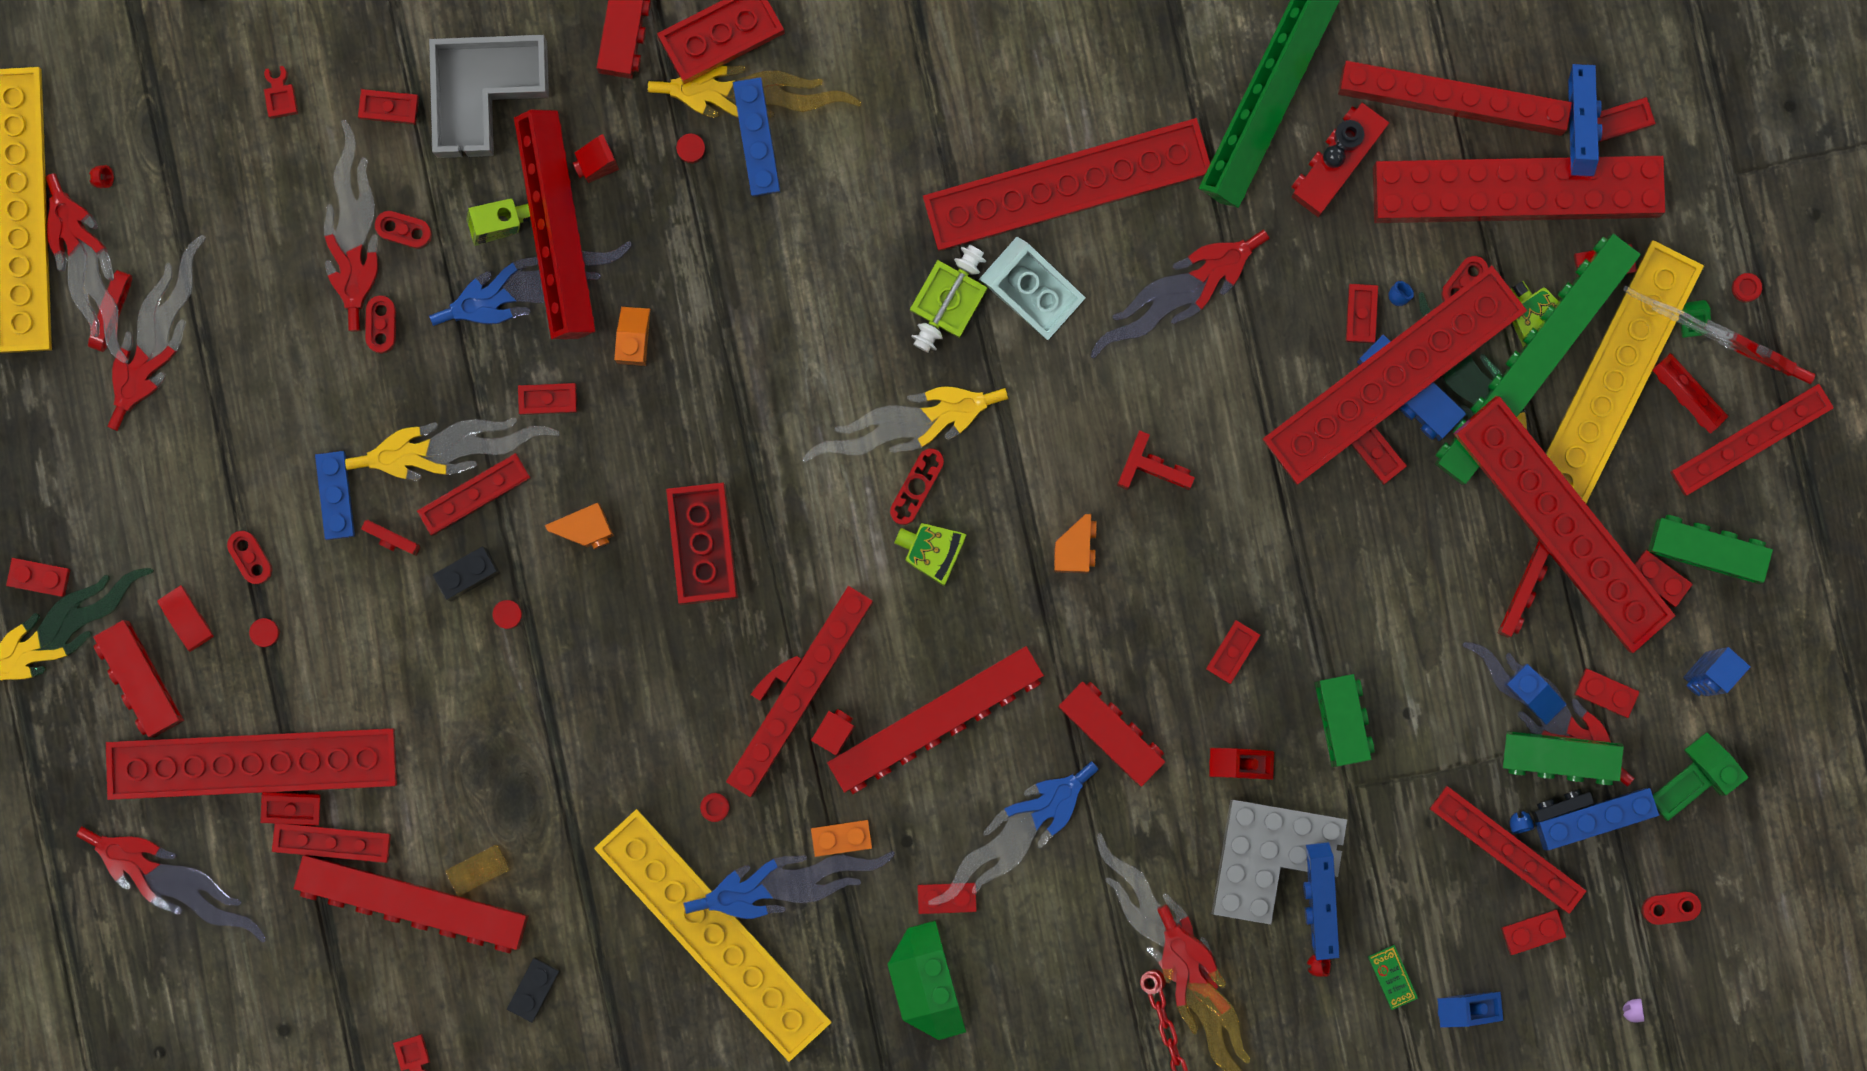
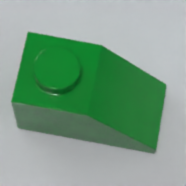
[1684,732,1749,796]

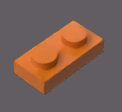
[811,820,872,857]

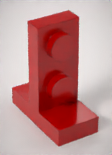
[1117,430,1195,490]

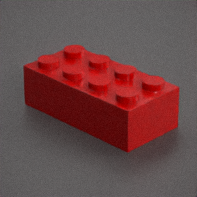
[666,482,738,605]

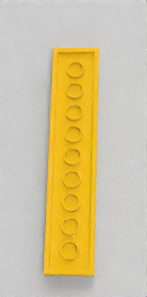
[0,67,52,353]
[1546,240,1704,503]
[594,809,832,1062]

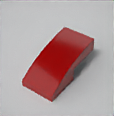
[157,585,214,652]
[750,656,802,702]

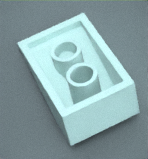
[979,237,1086,340]

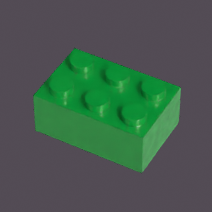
[1314,674,1375,767]

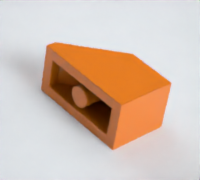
[614,307,650,366]
[545,503,614,549]

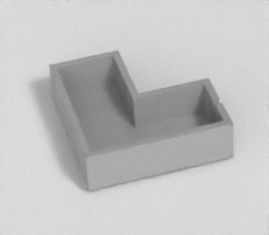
[429,35,549,158]
[1211,800,1347,924]

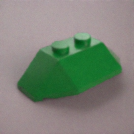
[887,920,966,1040]

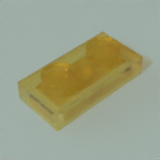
[445,844,510,896]

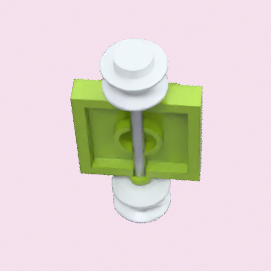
[910,245,988,353]

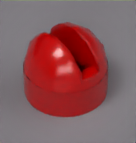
[89,165,114,188]
[1307,955,1331,977]

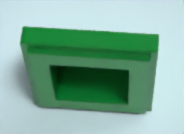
[1679,300,1711,338]

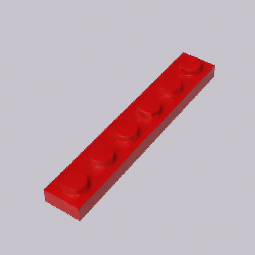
[1670,384,1834,496]
[1429,786,1586,914]

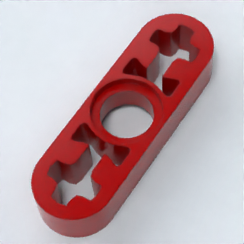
[88,270,132,352]
[890,449,944,525]

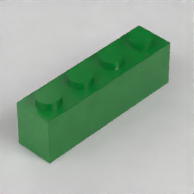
[1648,515,1773,584]
[1503,731,1624,785]

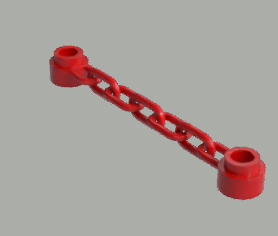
[1140,970,1188,1071]

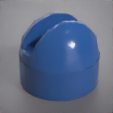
[1388,281,1414,306]
[1510,811,1534,834]

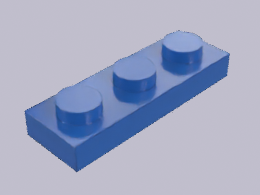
[315,451,355,540]

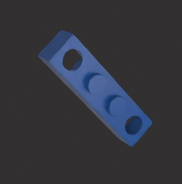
[1568,64,1602,176]
[1303,842,1339,960]

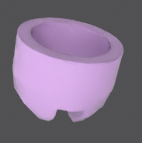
[1623,999,1644,1023]

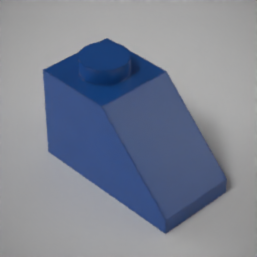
[1504,664,1567,725]
[1437,992,1503,1028]

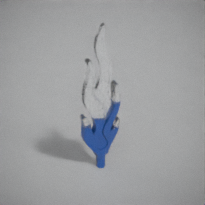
[928,761,1099,906]

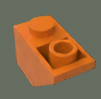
[1054,514,1096,573]

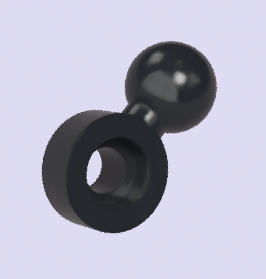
[1323,120,1364,168]

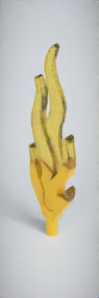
[648,65,861,118]

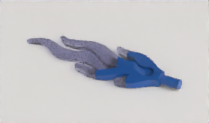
[429,241,632,326]
[683,851,895,919]

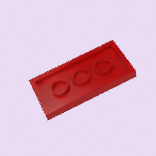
[657,0,785,84]

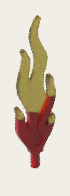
[1157,904,1250,1071]

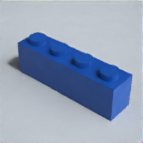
[733,77,781,197]
[1357,334,1466,441]
[1683,647,1751,696]
[1535,788,1659,850]

